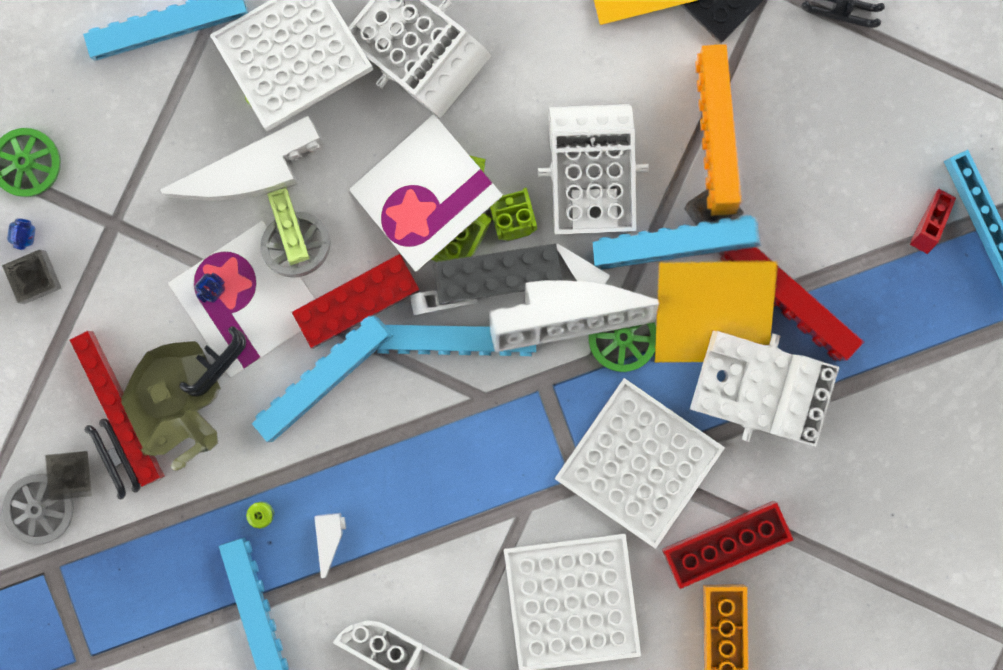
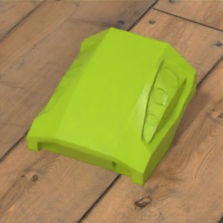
[490,187,538,241]

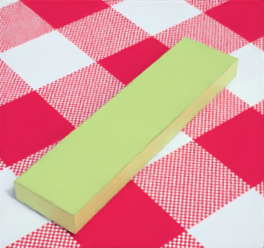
[267,187,310,266]

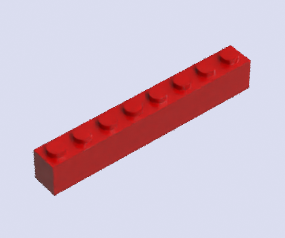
[69,331,165,487]

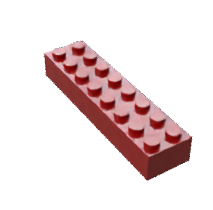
[718,247,864,361]

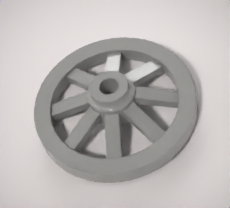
[261,212,330,278]
[3,474,74,544]

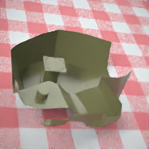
[121,341,221,471]

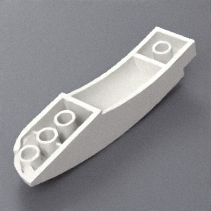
[333,621,469,670]

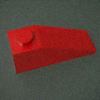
[910,188,956,254]

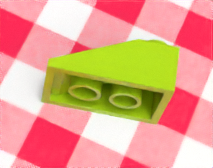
[431,213,493,262]

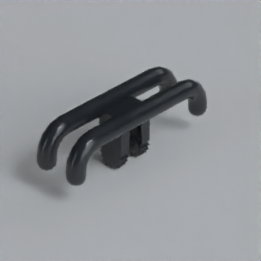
[802,0,885,28]
[179,326,246,397]
[84,419,141,500]

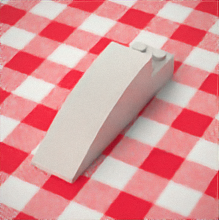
[161,116,323,201]
[490,281,659,352]

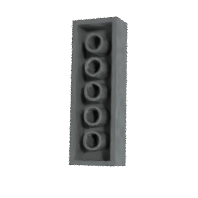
[432,243,562,305]

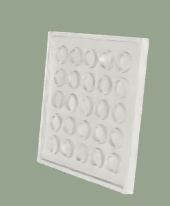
[210,0,374,132]
[554,378,725,549]
[504,533,641,670]

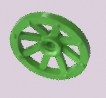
[0,128,61,197]
[588,322,656,372]

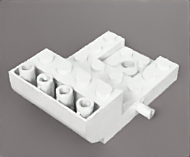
[348,0,491,118]
[538,104,649,234]
[690,331,839,447]

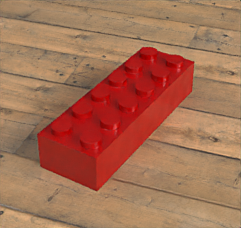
[292,254,420,349]
[662,501,793,589]

